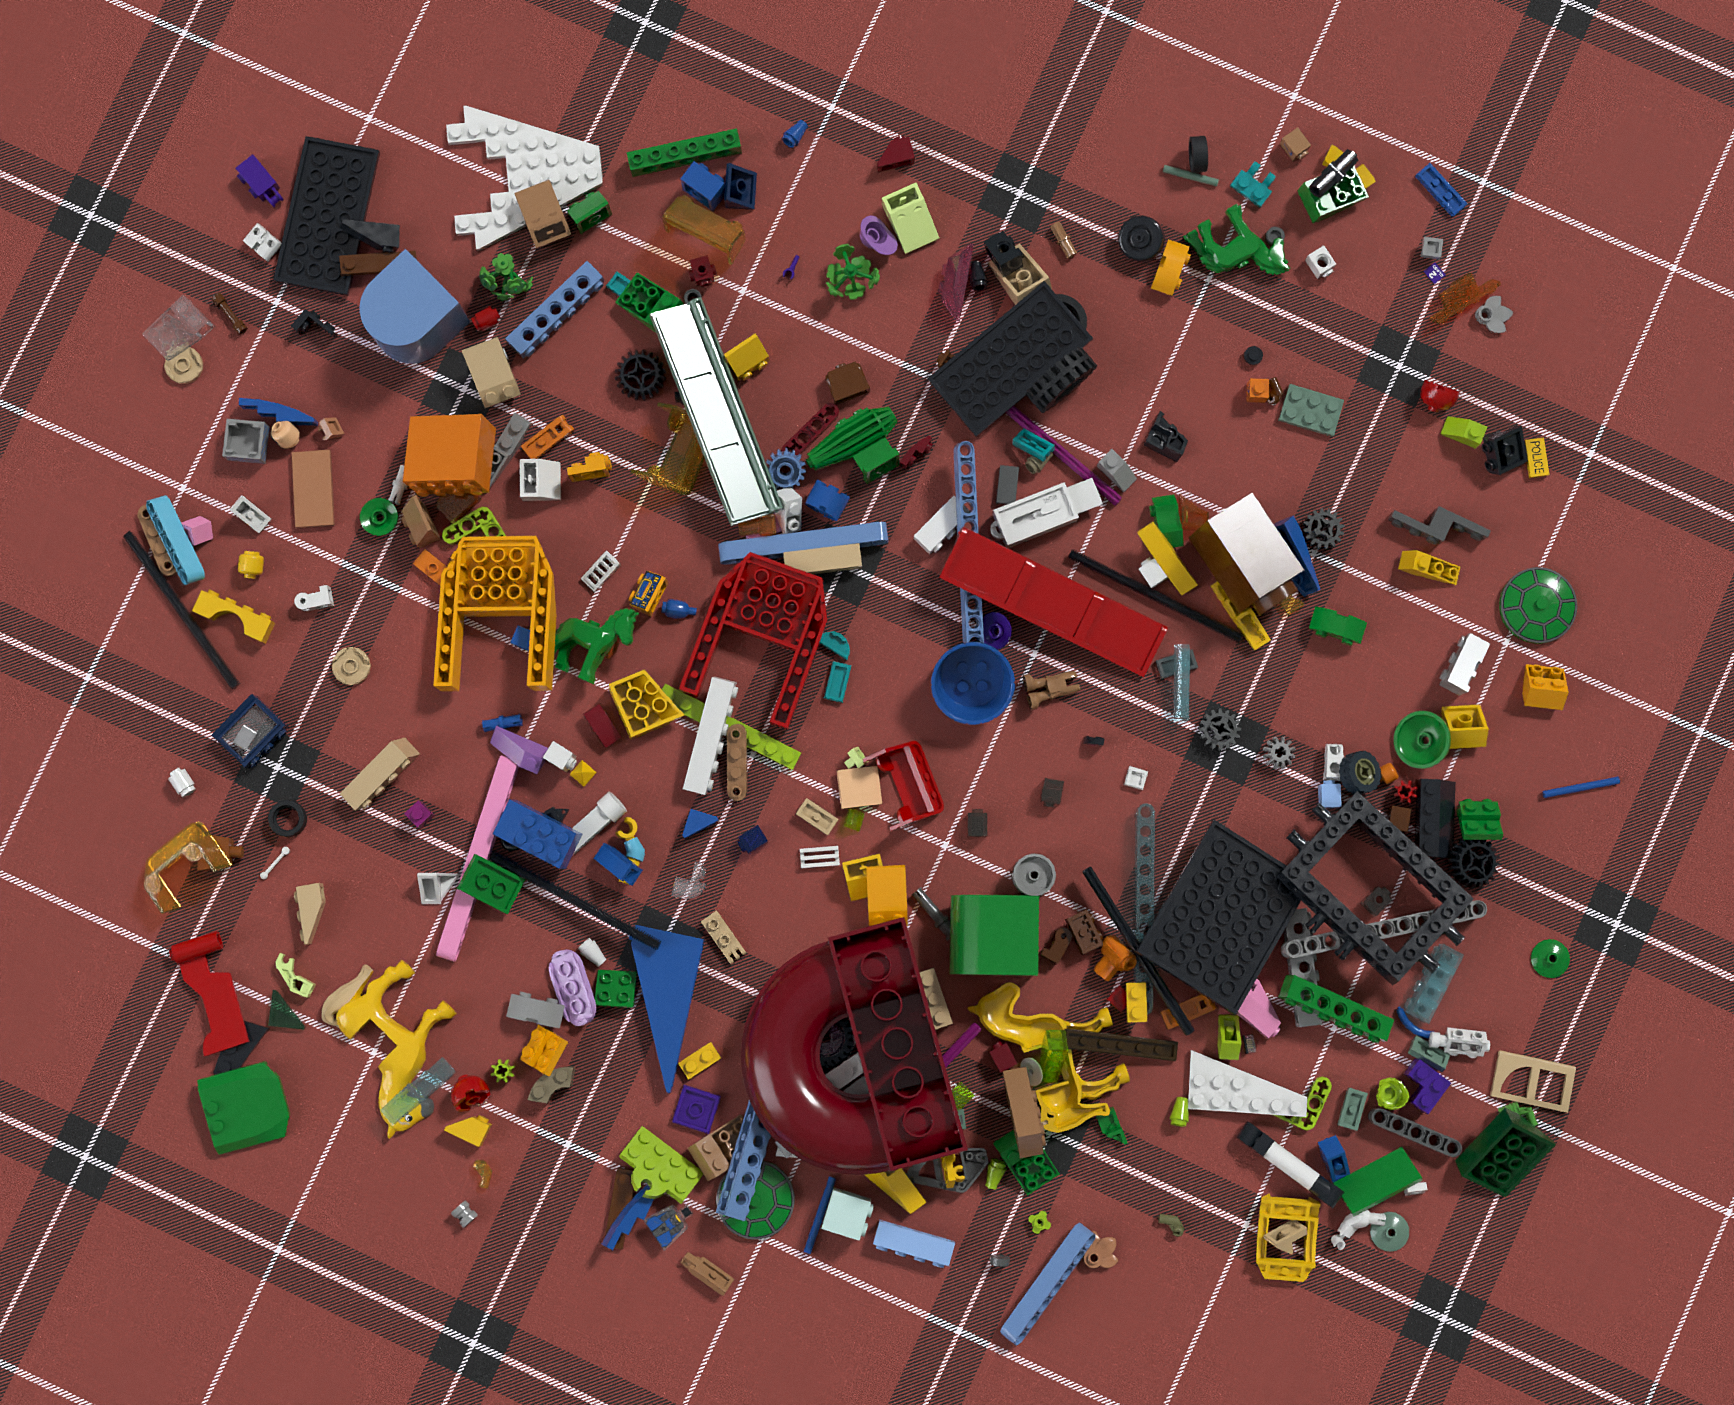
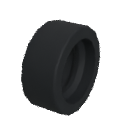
[1188,136,1208,173]
[268,800,307,837]

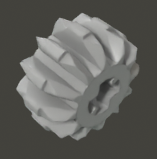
[1263,737,1295,769]

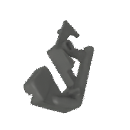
[906,1148,988,1193]

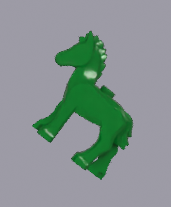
[1183,204,1290,275]
[554,608,639,685]

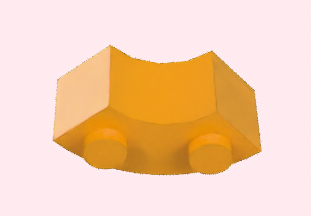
[1151,239,1191,296]

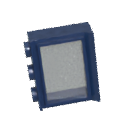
[211,694,289,769]

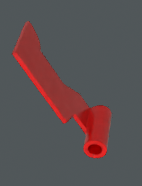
[169,930,250,1057]

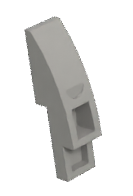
[490,413,532,487]

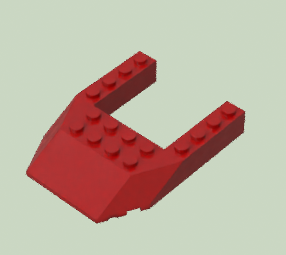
[679,552,827,730]

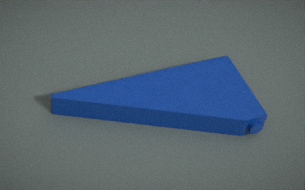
[629,925,705,1093]

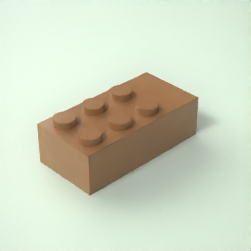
[1003,1067,1046,1158]

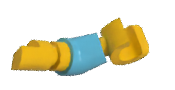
[615,817,645,885]

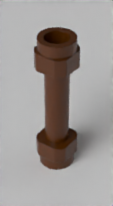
[212,292,248,335]

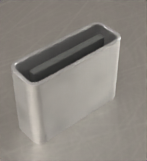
[232,724,258,751]

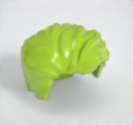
[1376,1077,1409,1111]

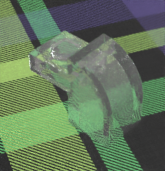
[671,861,707,899]

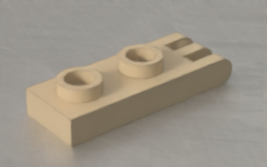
[701,910,746,964]

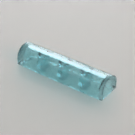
[1173,644,1190,721]

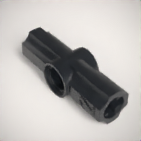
[1309,149,1359,198]

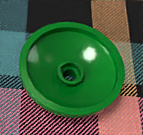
[1394,711,1451,769]

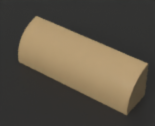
[783,543,862,574]

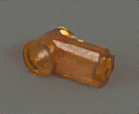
[738,514,777,536]

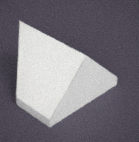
[417,873,460,904]

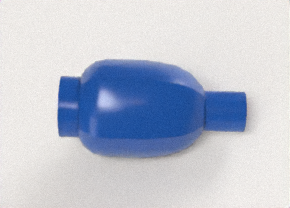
[661,599,697,619]

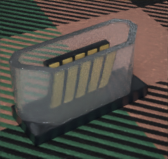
[1242,1034,1256,1054]

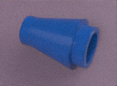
[782,120,808,148]

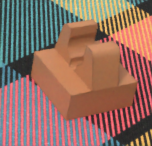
[318,417,344,440]

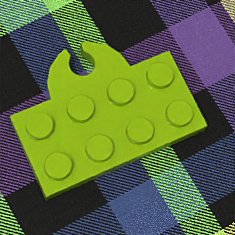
[619,1126,703,1204]

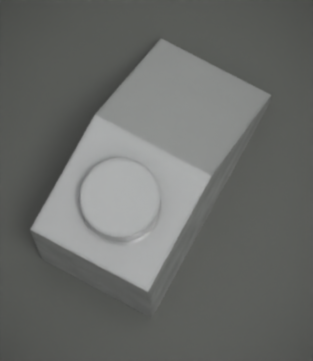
[1097,449,1137,493]

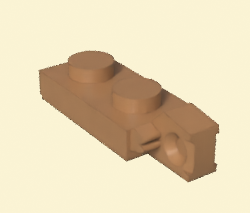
[680,1252,734,1296]

